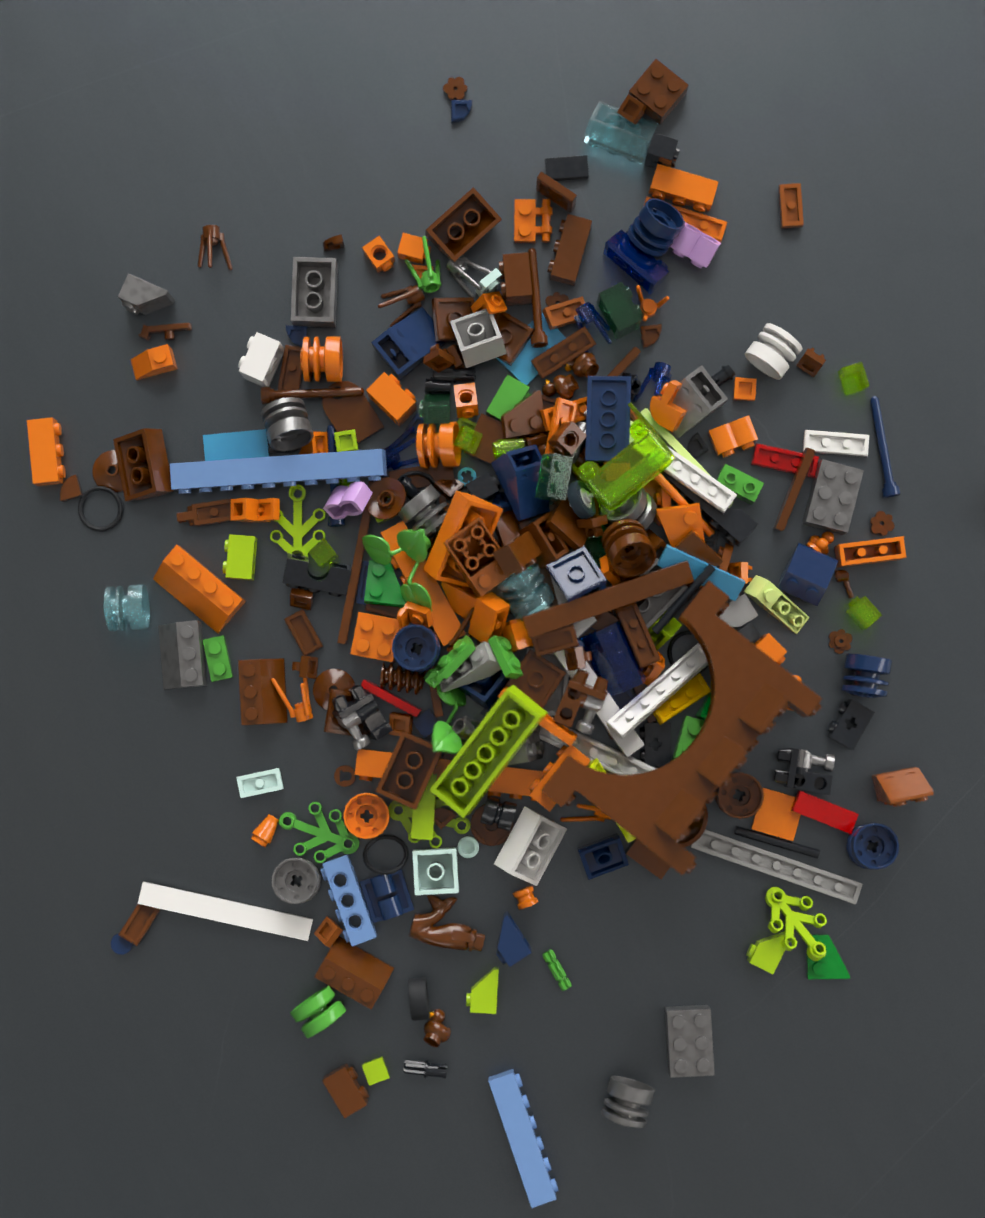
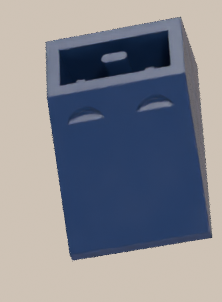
[371,307,447,380]
[491,444,550,521]

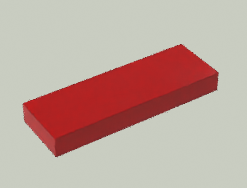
[751,443,819,478]
[361,679,422,717]
[791,790,859,834]

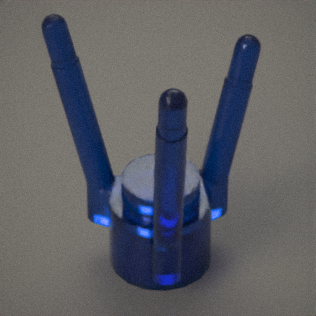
[574,302,612,352]
[633,362,672,402]
[384,427,419,470]

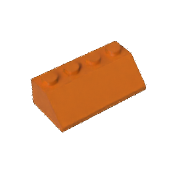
[423,490,503,588]
[153,544,246,634]

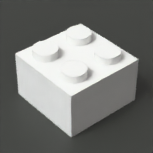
[238,332,284,387]

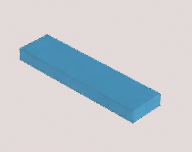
[657,545,745,601]

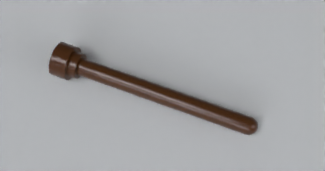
[528,248,548,348]
[261,387,364,404]

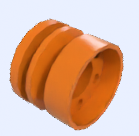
[300,336,343,382]
[416,421,462,469]
[343,793,390,839]

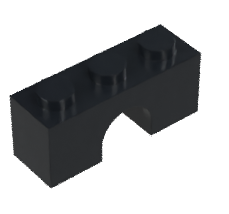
[282,553,352,597]

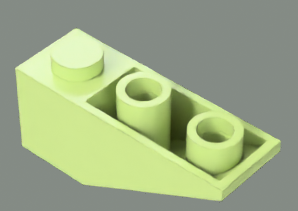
[743,575,810,634]

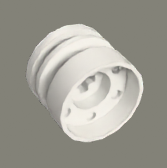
[744,323,803,380]

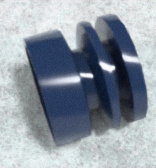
[628,198,685,257]
[392,624,441,672]
[841,654,892,698]
[846,823,899,870]

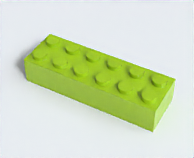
[430,685,548,818]

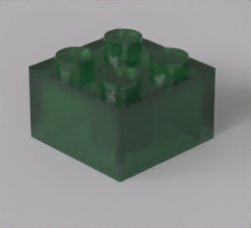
[597,282,643,340]

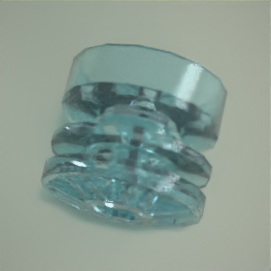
[497,563,555,619]
[103,584,150,631]

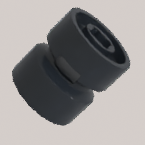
[480,796,517,831]

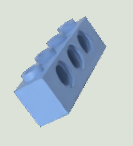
[320,854,378,946]

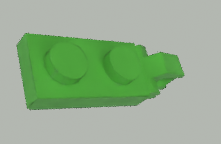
[424,635,476,688]

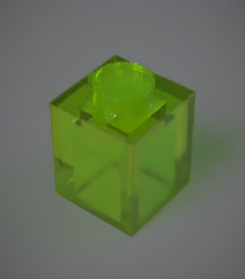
[846,596,882,630]

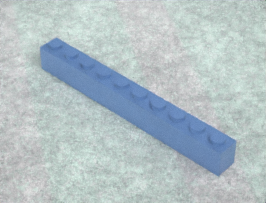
[170,449,387,494]

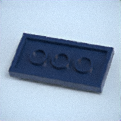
[585,376,631,463]

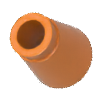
[251,814,279,848]

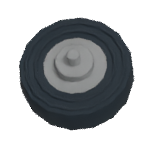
[567,480,596,519]

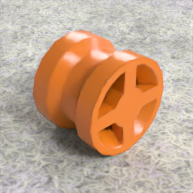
[513,886,538,910]

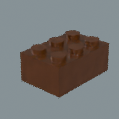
[375,731,442,810]

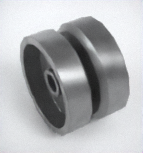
[601,480,657,529]

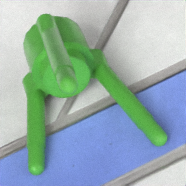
[405,236,441,293]

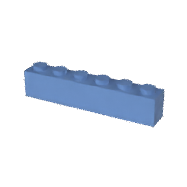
[488,1069,559,1208]

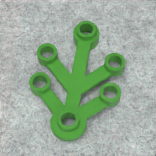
[279,801,359,863]

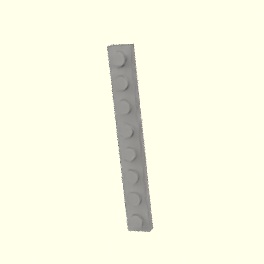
[690,829,863,904]

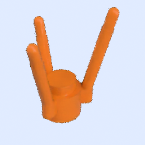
[636,285,669,321]
[271,678,313,722]
[560,791,611,822]

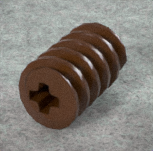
[380,662,426,695]

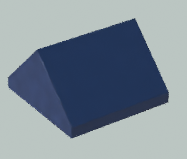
[577,833,629,880]

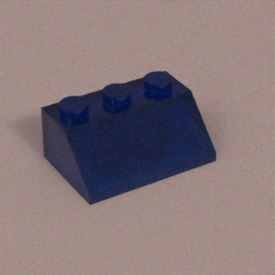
[603,229,669,295]
[579,620,646,696]

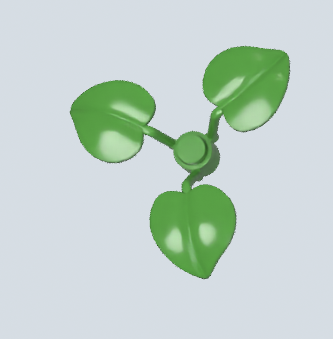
[362,529,432,612]
[432,683,466,754]

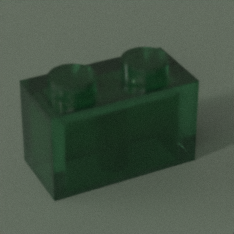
[419,394,451,424]
[535,453,573,502]

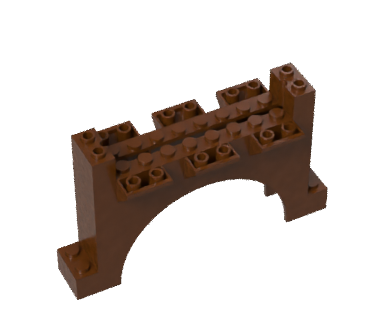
[541,581,822,876]

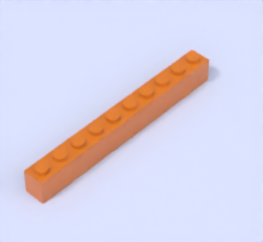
[355,749,565,805]

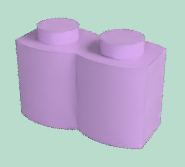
[670,222,721,268]
[323,482,373,519]

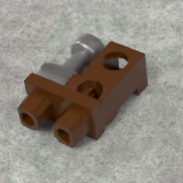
[553,669,608,734]

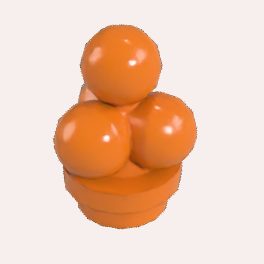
[805,531,834,555]

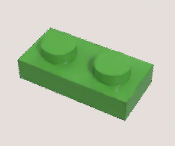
[203,635,233,682]
[488,635,523,679]

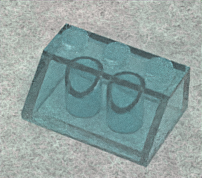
[582,101,658,164]

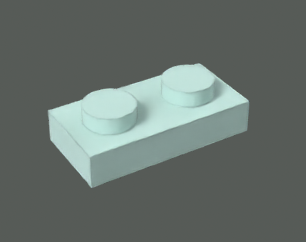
[475,268,502,297]
[236,768,284,798]

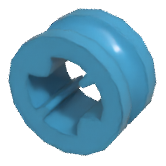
[458,467,477,487]

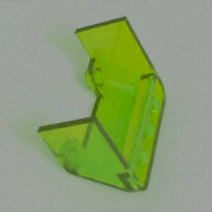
[563,402,674,510]

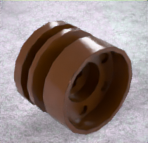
[601,519,656,578]
[715,772,764,819]

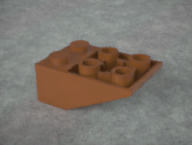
[443,517,514,597]
[872,767,934,807]

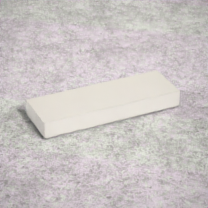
[803,430,869,457]

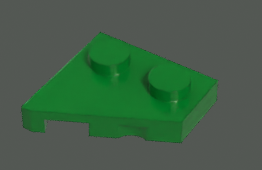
[364,560,406,608]
[806,934,850,979]

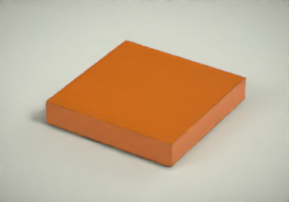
[751,787,801,841]

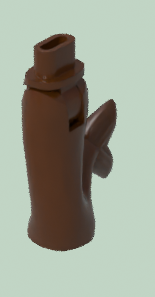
[409,895,485,952]

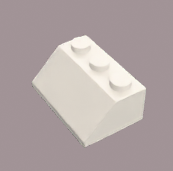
[494,806,567,886]

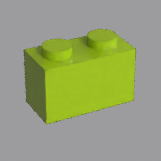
[223,534,258,581]

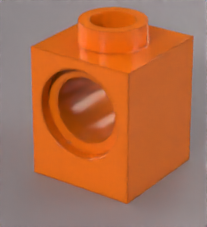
[397,232,431,265]
[362,235,395,273]
[453,382,479,418]

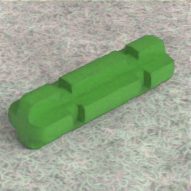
[543,949,572,991]

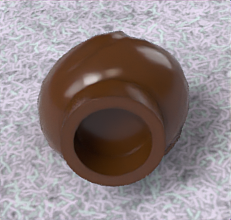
[565,352,599,378]
[542,374,579,400]
[423,1009,451,1047]

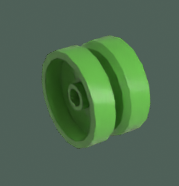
[290,985,346,1039]

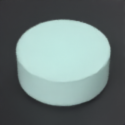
[457,836,479,858]

